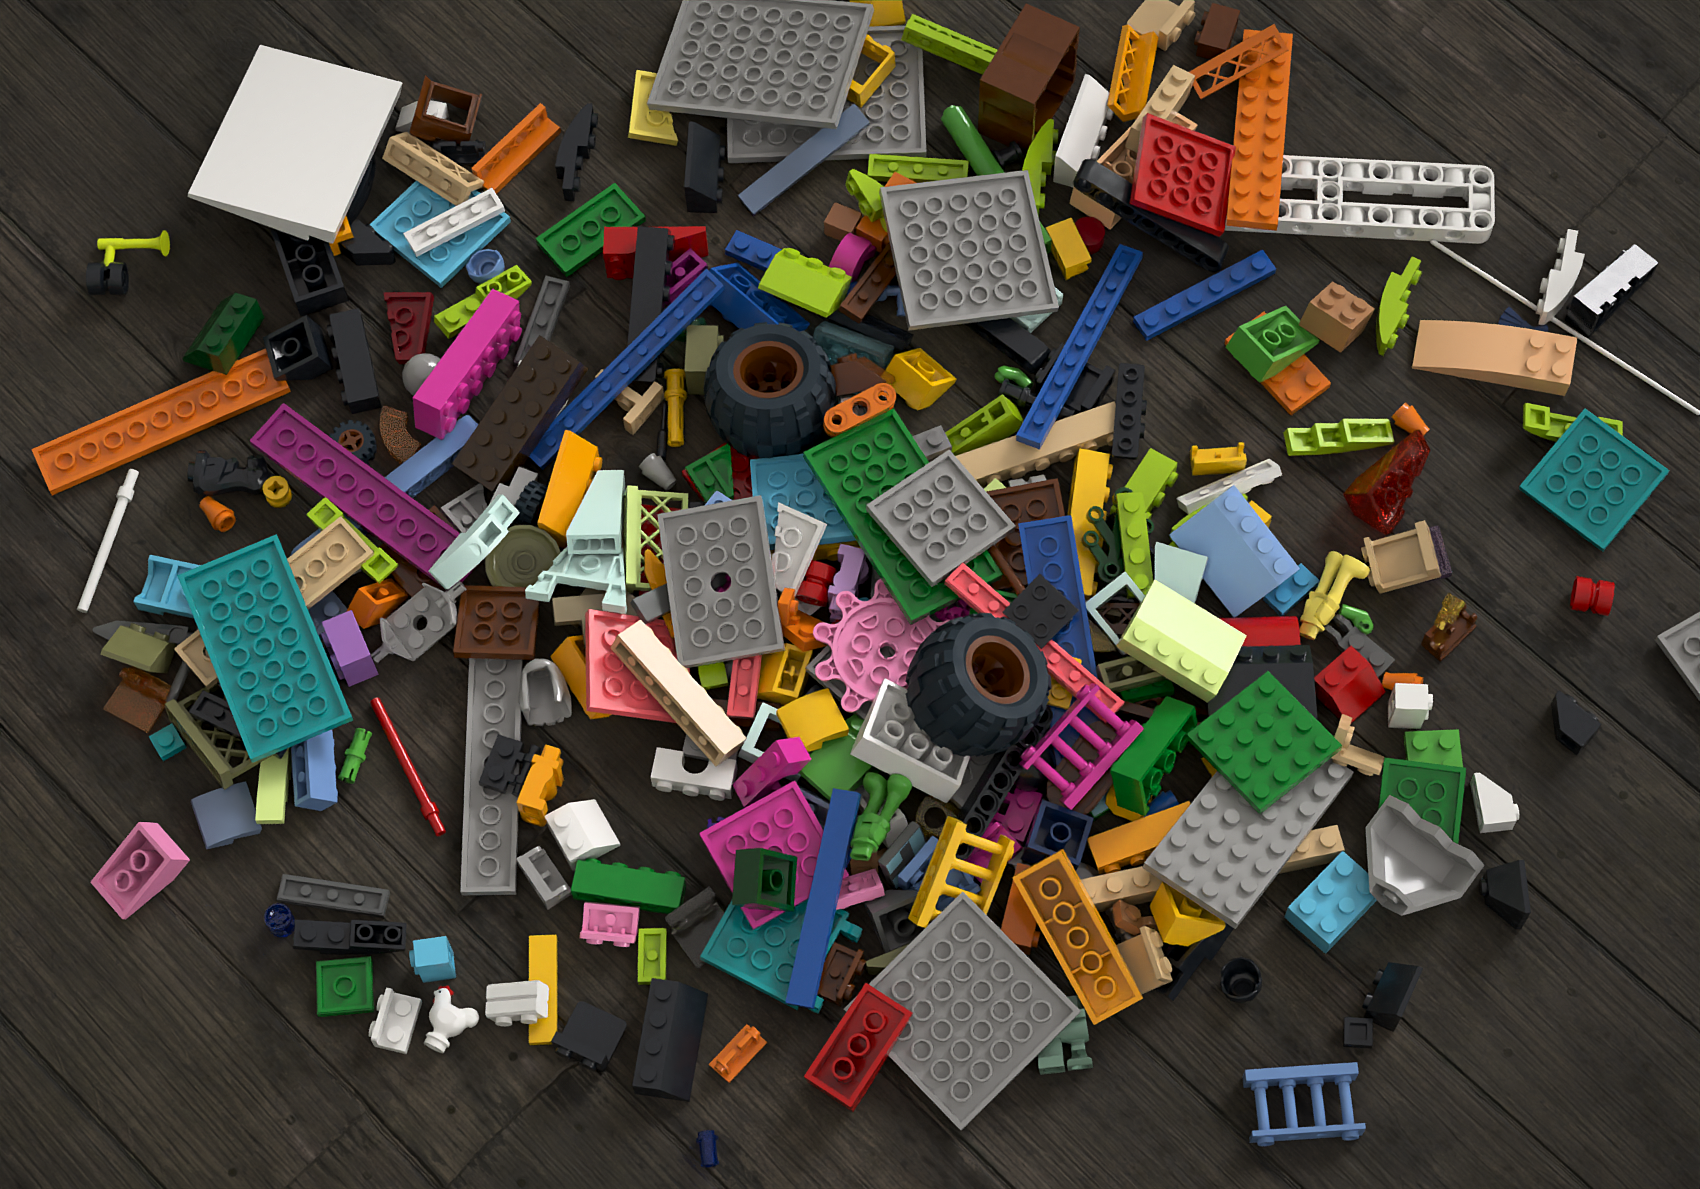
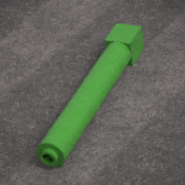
[941,105,1052,253]

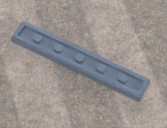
[738,104,870,216]

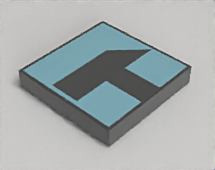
[878,821,927,890]

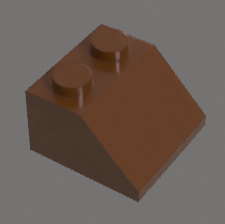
[830,353,896,396]

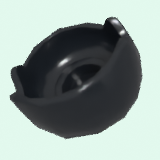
[1220,957,1262,1003]

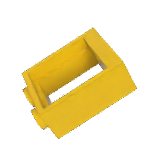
[846,34,896,108]

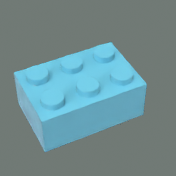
[1285,851,1377,954]

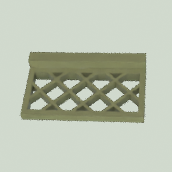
[165,682,273,790]

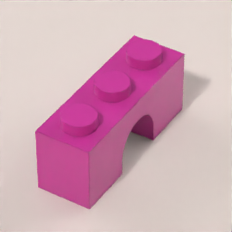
[732,737,812,807]

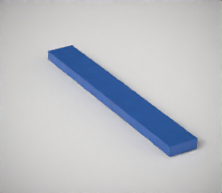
[785,788,861,1009]

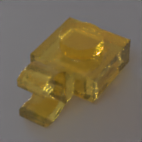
[1434,593,1465,630]

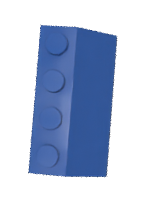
[709,262,810,332]

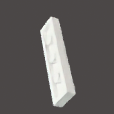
[403,188,505,257]
[1176,459,1282,515]

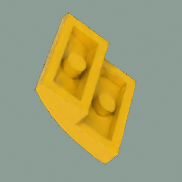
[776,688,849,752]

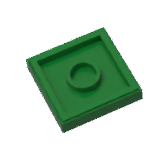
[316,957,374,1017]

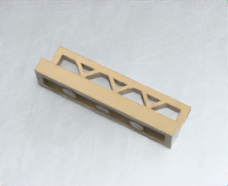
[382,132,484,206]

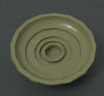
[485,525,561,587]

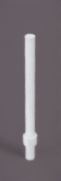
[77,469,139,613]

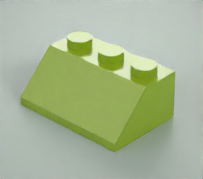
[758,248,852,318]

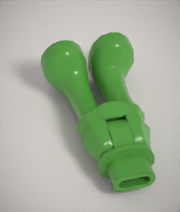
[850,772,912,861]

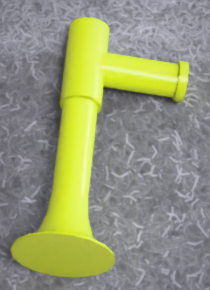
[97,230,170,266]

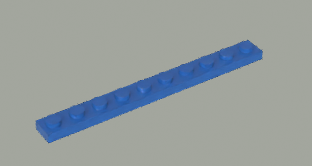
[1016,244,1143,449]
[529,269,726,469]

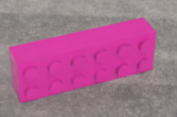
[413,289,522,440]

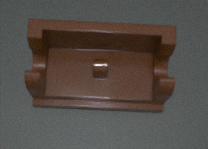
[1421,599,1477,662]

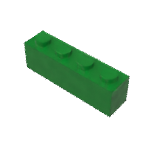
[571,858,686,916]

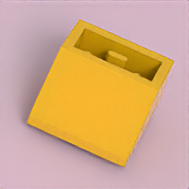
[757,643,813,705]

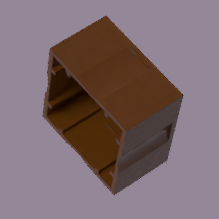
[978,4,1080,155]

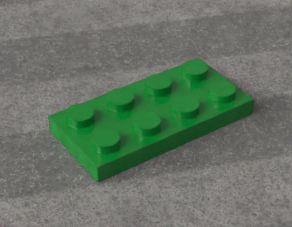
[535,183,646,277]

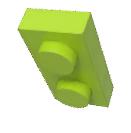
[638,928,667,985]

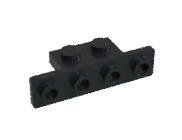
[1112,363,1147,460]

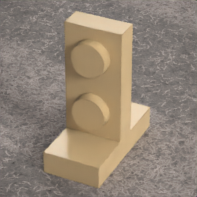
[595,369,664,435]

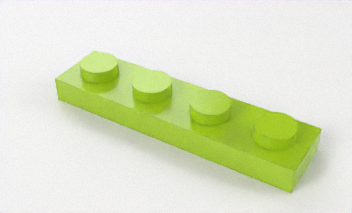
[867,154,969,183]
[1116,491,1153,599]

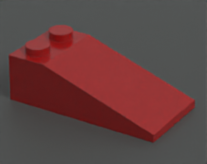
[603,226,708,280]
[804,983,913,1112]

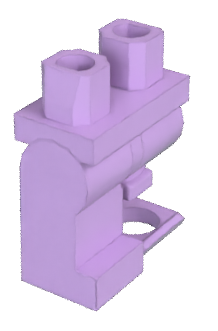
[828,543,869,622]

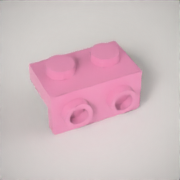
[580,902,640,947]

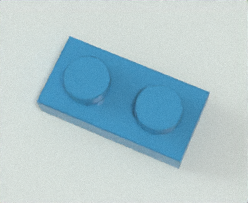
[1263,563,1320,616]

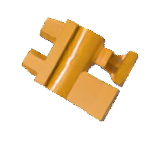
[516,745,564,827]

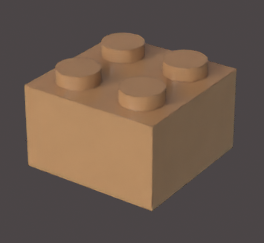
[1299,281,1375,352]

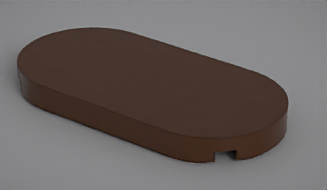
[1047,720,1125,815]

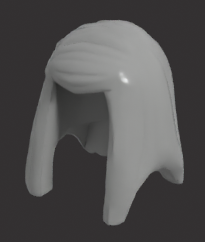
[518,659,572,726]

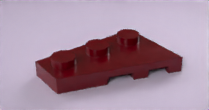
[383,292,434,364]

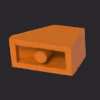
[346,578,408,629]

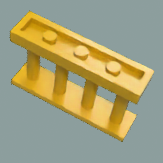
[908,816,1015,928]

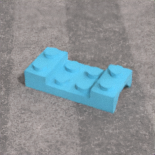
[134,555,201,618]

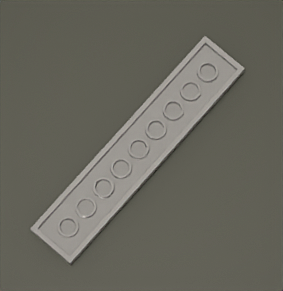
[460,658,523,895]

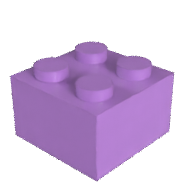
[321,610,379,687]

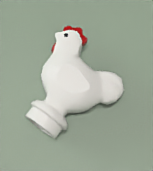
[424,986,479,1053]

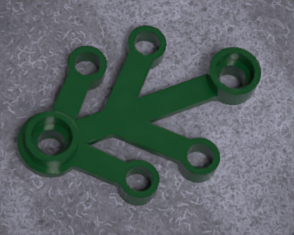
[1081,487,1154,584]

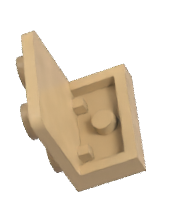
[1127,0,1195,51]

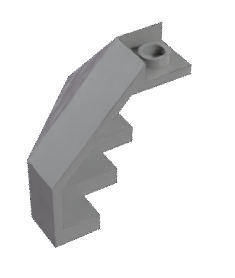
[1366,795,1484,916]

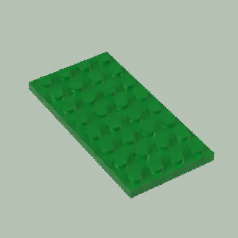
[803,408,1003,625]

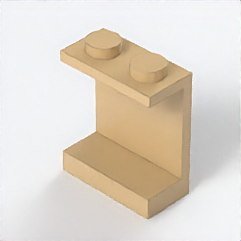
[1116,926,1173,995]

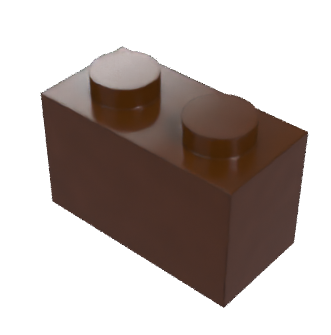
[1194,3,1240,60]

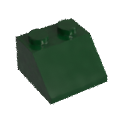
[732,848,797,912]

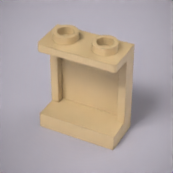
[1361,520,1441,594]

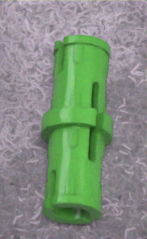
[338,728,372,784]

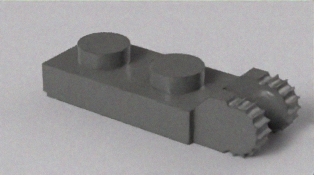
[1323,614,1395,679]

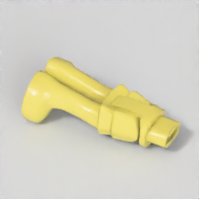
[1299,551,1370,640]

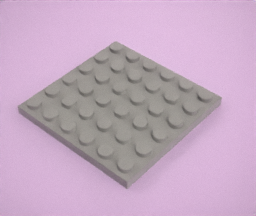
[879,170,1059,331]
[844,892,1081,1131]

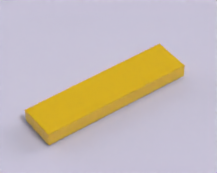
[529,935,558,1045]

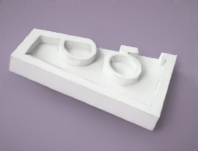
[772,502,827,597]

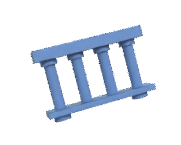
[1242,1062,1366,1146]

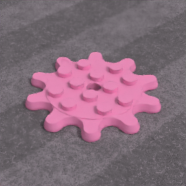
[813,579,950,713]

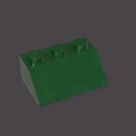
[182,293,264,375]

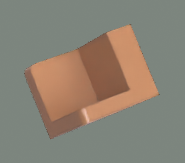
[824,203,862,241]

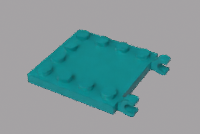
[700,900,863,1014]

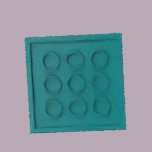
[1519,408,1670,552]

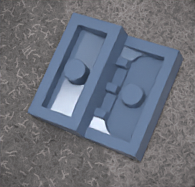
[191,782,262,849]

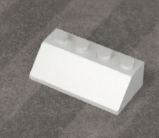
[1053,74,1114,188]

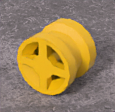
[263,476,292,508]

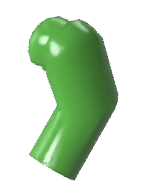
[995,366,1033,389]
[1339,604,1373,635]

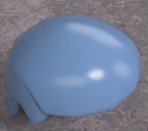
[466,249,505,284]

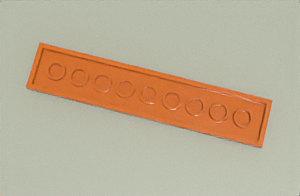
[1226,29,1293,231]
[31,348,291,495]

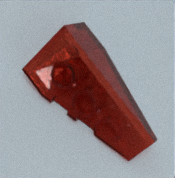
[1343,429,1430,535]

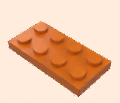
[1224,311,1331,415]

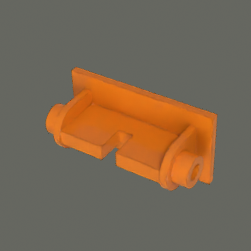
[709,1024,767,1083]

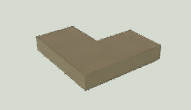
[552,594,607,648]

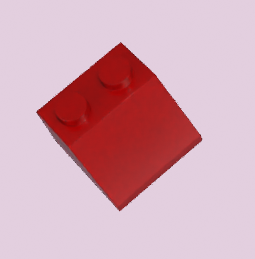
[1314,646,1386,725]

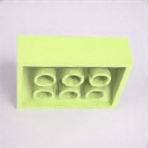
[1115,580,1247,703]

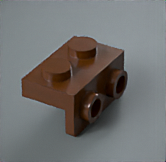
[817,942,866,1007]

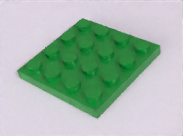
[1186,671,1342,814]

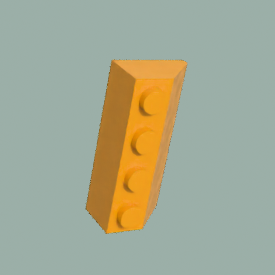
[537,430,602,548]

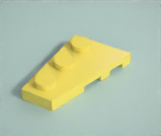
[628,70,678,146]

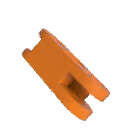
[823,383,896,438]

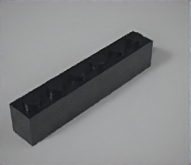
[627,226,675,383]

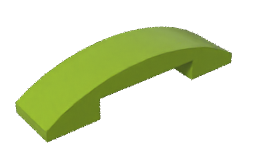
[1523,403,1623,442]
[306,497,398,584]

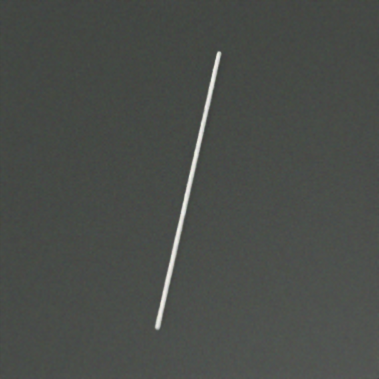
[1430,239,1700,416]

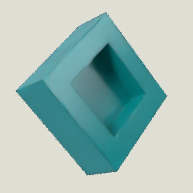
[149,724,187,761]

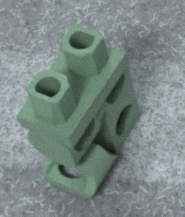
[1038,996,1093,1075]

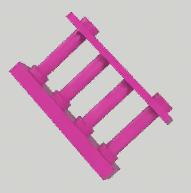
[1019,683,1144,810]

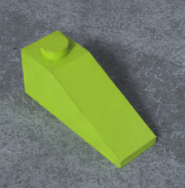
[945,394,1023,456]

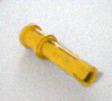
[664,369,687,447]

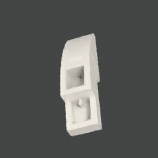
[1536,229,1584,325]

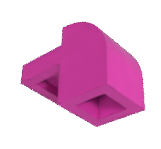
[829,233,877,282]

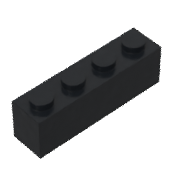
[327,308,382,414]

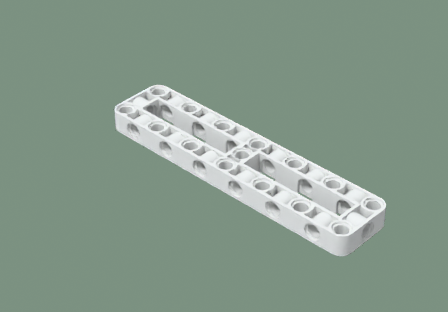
[1225,155,1495,244]

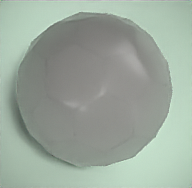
[402,353,440,396]

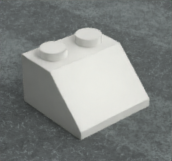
[545,799,620,871]

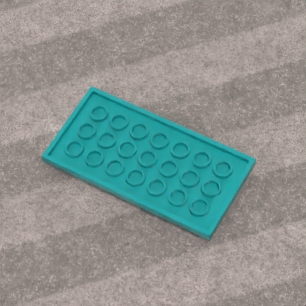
[177,534,353,763]

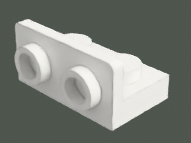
[369,988,422,1054]

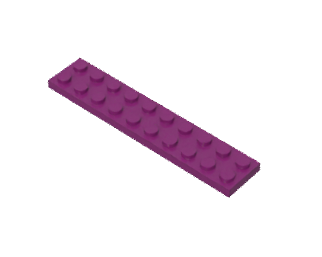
[250,403,476,591]

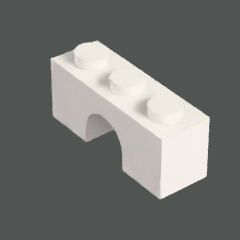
[651,747,738,801]

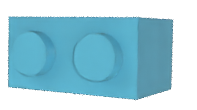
[409,936,456,983]

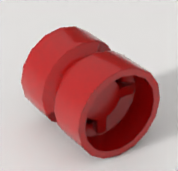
[795,560,837,607]
[1570,576,1615,616]

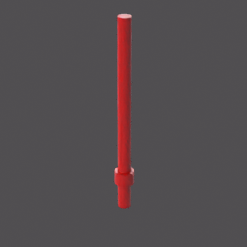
[370,698,446,836]

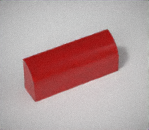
[1219,616,1301,647]

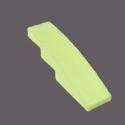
[255,747,292,824]

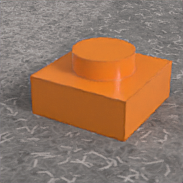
[778,587,798,626]

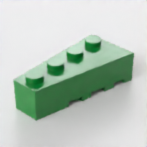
[1110,696,1197,816]

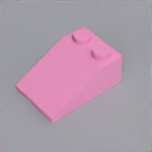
[91,822,190,920]

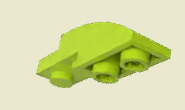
[1022,119,1058,217]
[846,169,887,232]
[1376,257,1422,356]
[434,265,532,339]

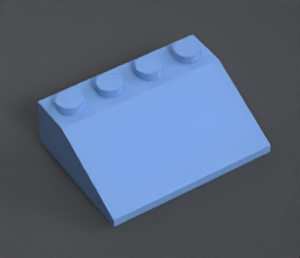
[1169,485,1300,618]

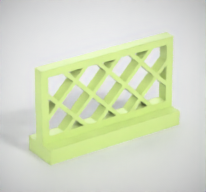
[623,486,688,593]

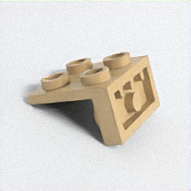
[1332,714,1384,776]

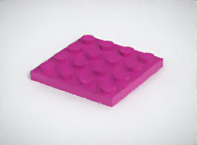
[699,781,849,930]

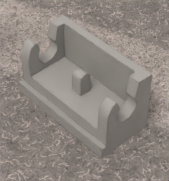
[516,846,572,909]

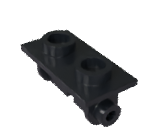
[433,139,486,164]

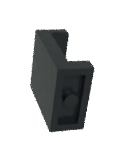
[1034,343,1115,414]

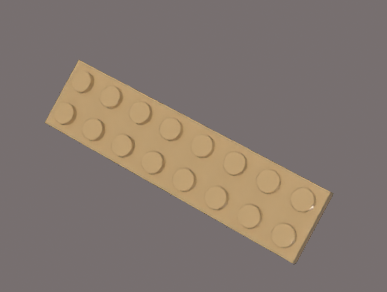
[174,516,375,690]

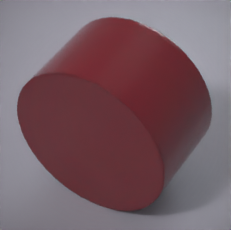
[1075,217,1105,254]

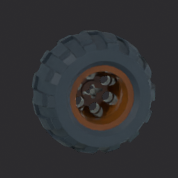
[703,322,836,458]
[905,613,1051,757]

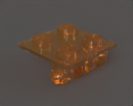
[103,666,171,733]

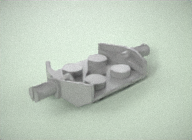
[370,581,467,663]

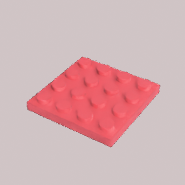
[585,609,690,723]

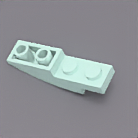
[428,494,520,589]

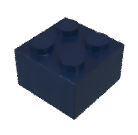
[1021,799,1094,871]

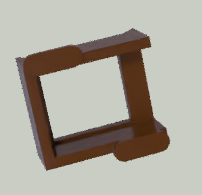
[409,75,482,144]

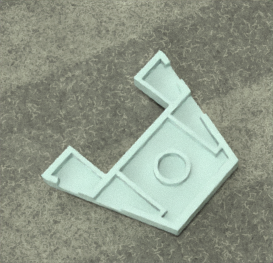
[525,546,627,614]

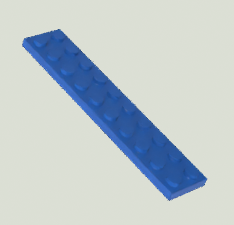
[1018,515,1100,766]

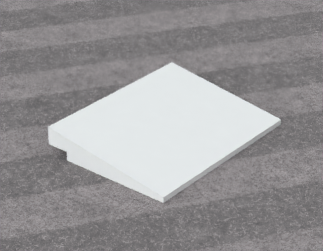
[188,45,402,244]

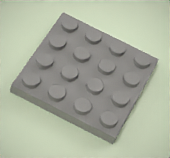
[866,450,1016,587]

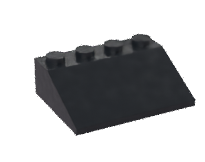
[1206,645,1317,719]

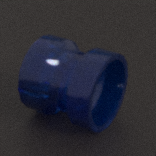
[264,903,295,938]

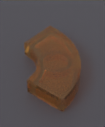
[379,405,421,464]

